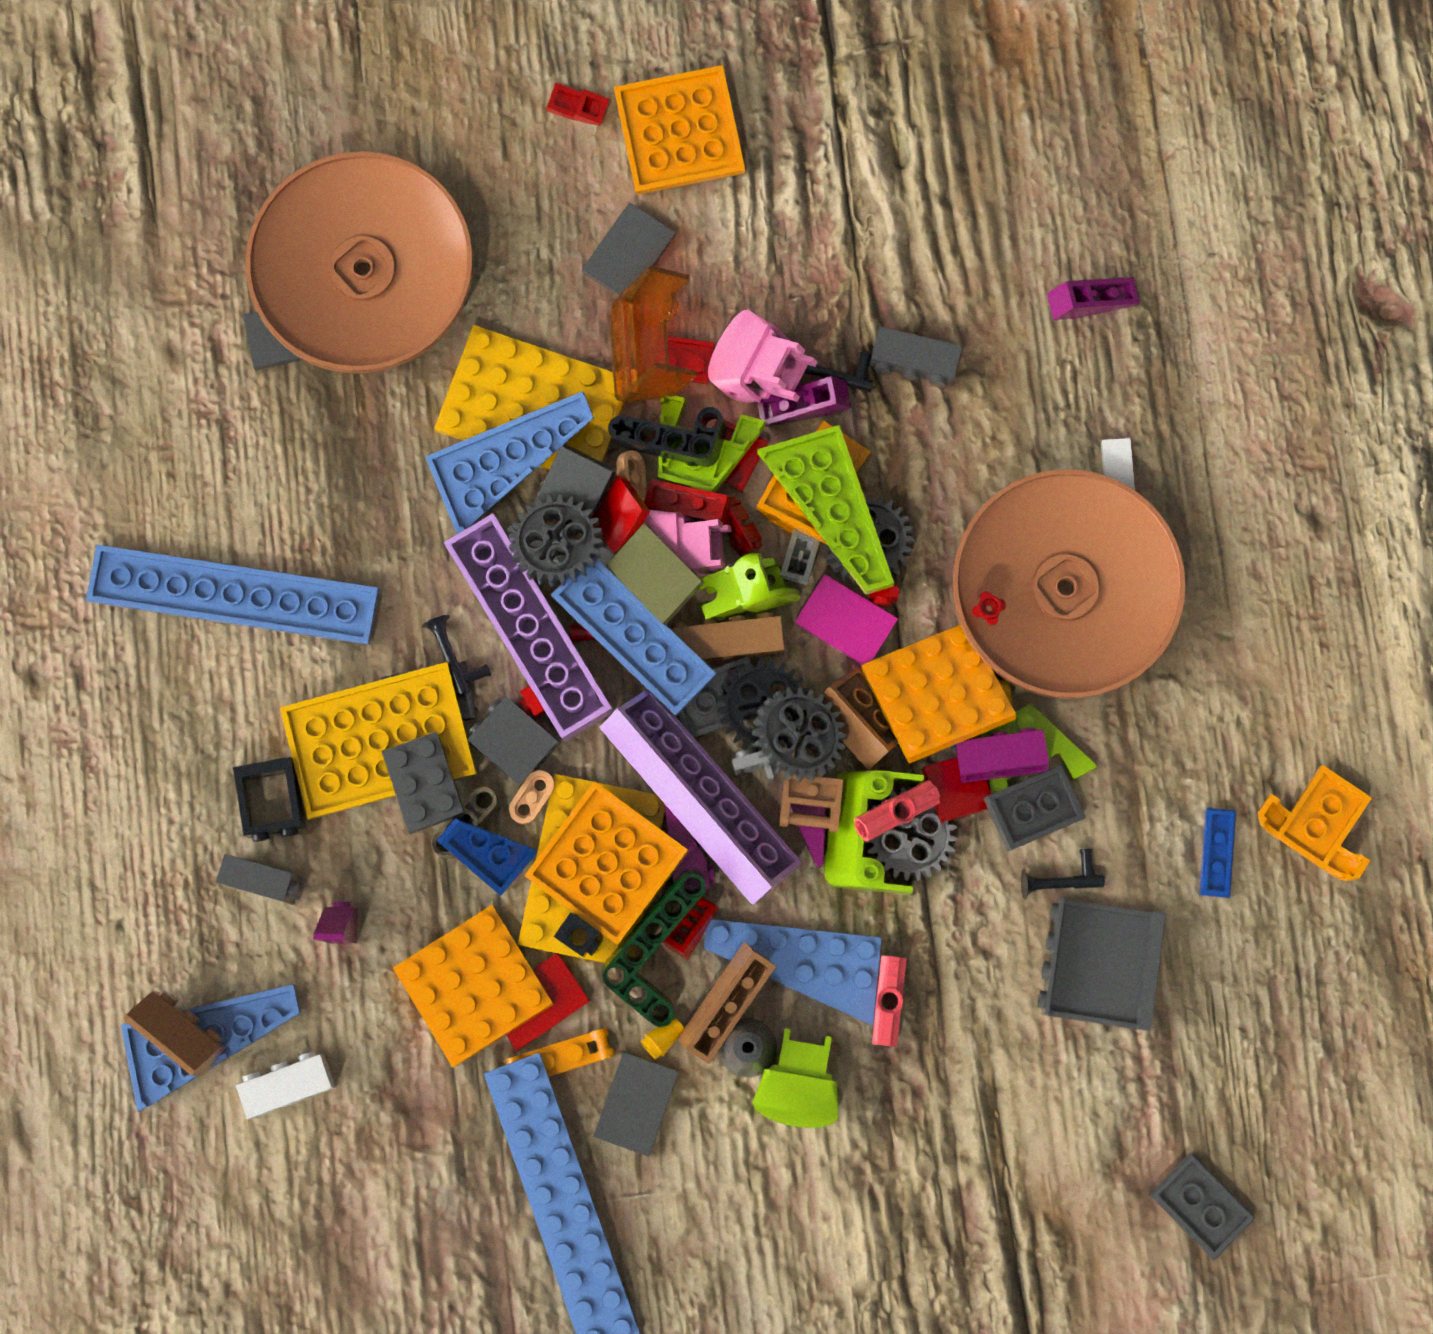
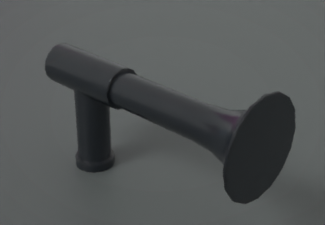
[803,351,874,393]
[422,615,491,696]
[1021,849,1105,900]

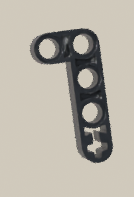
[608,407,728,467]

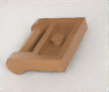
[779,774,843,833]

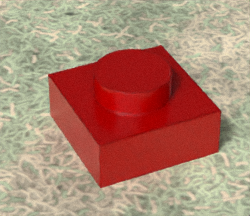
[868,586,899,606]
[519,686,546,720]

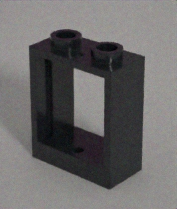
[233,757,306,842]

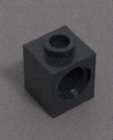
[554,912,602,958]

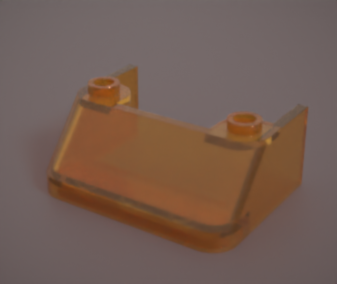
[610,265,697,403]

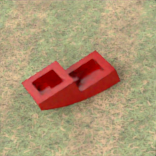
[545,82,609,126]

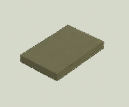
[605,523,705,625]

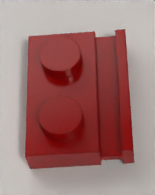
[652,335,714,385]

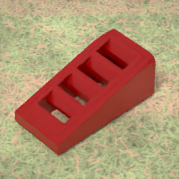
[663,897,718,960]

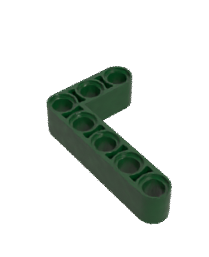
[602,868,706,1027]

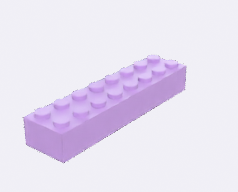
[443,513,613,743]
[600,689,802,905]

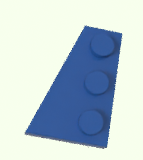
[437,818,538,896]

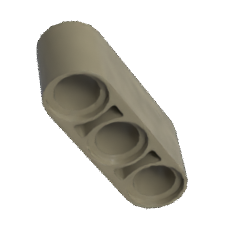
[431,787,499,859]

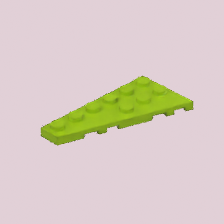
[757,425,894,595]

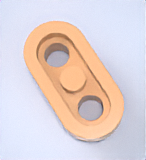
[616,450,647,502]
[509,770,554,825]

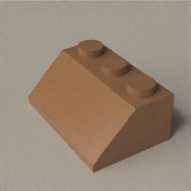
[822,666,899,770]
[123,990,226,1076]

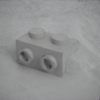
[732,749,778,785]

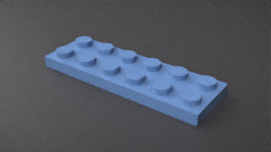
[551,558,717,716]

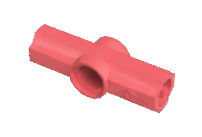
[854,780,940,841]
[871,956,907,1047]

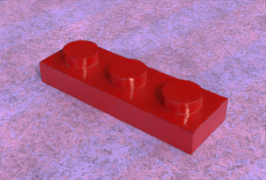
[644,479,731,525]

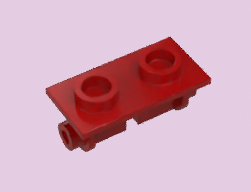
[724,497,763,557]

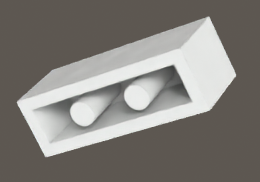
[236,1051,336,1119]

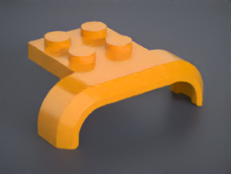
[1257,765,1372,881]

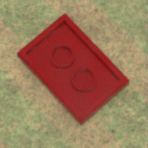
[506,953,591,1052]

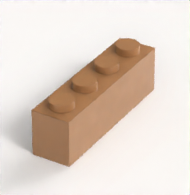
[670,612,784,663]
[677,942,776,1064]

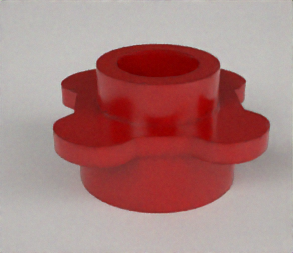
[972,591,1006,625]

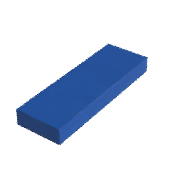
[1199,808,1236,898]

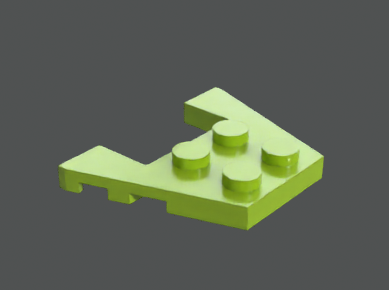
[658,392,766,493]
[980,704,1097,794]

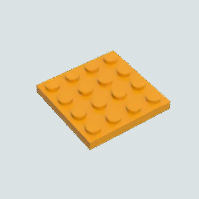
[614,65,745,195]
[861,625,1016,764]
[524,781,689,946]
[393,905,554,1068]

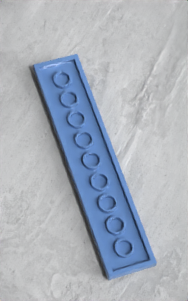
[86,545,380,645]
[483,1052,641,1334]

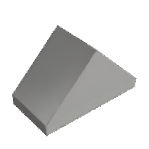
[779,528,820,585]

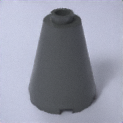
[719,1018,777,1078]

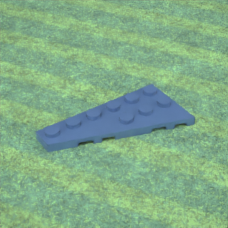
[425,391,595,534]
[704,919,882,1026]
[121,984,301,1112]

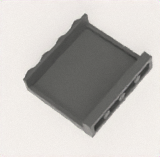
[1037,897,1166,1031]

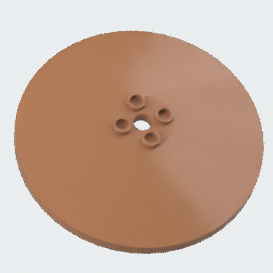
[245,152,473,373]
[952,469,1186,699]

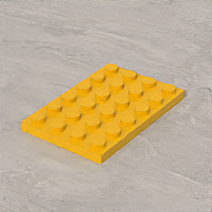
[434,325,633,470]
[280,662,477,820]
[517,774,665,963]

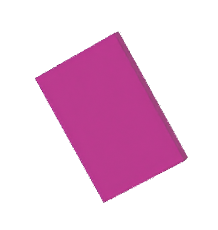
[794,574,898,665]

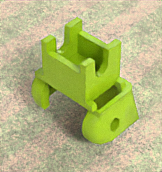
[698,553,801,622]
[752,1028,838,1128]

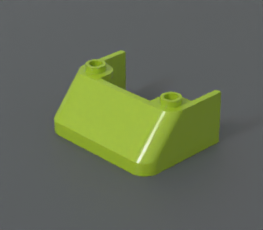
[824,770,924,895]

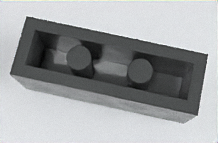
[870,326,962,387]

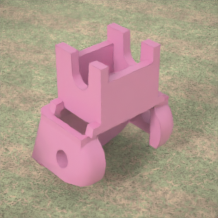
[708,310,818,403]
[642,510,733,577]

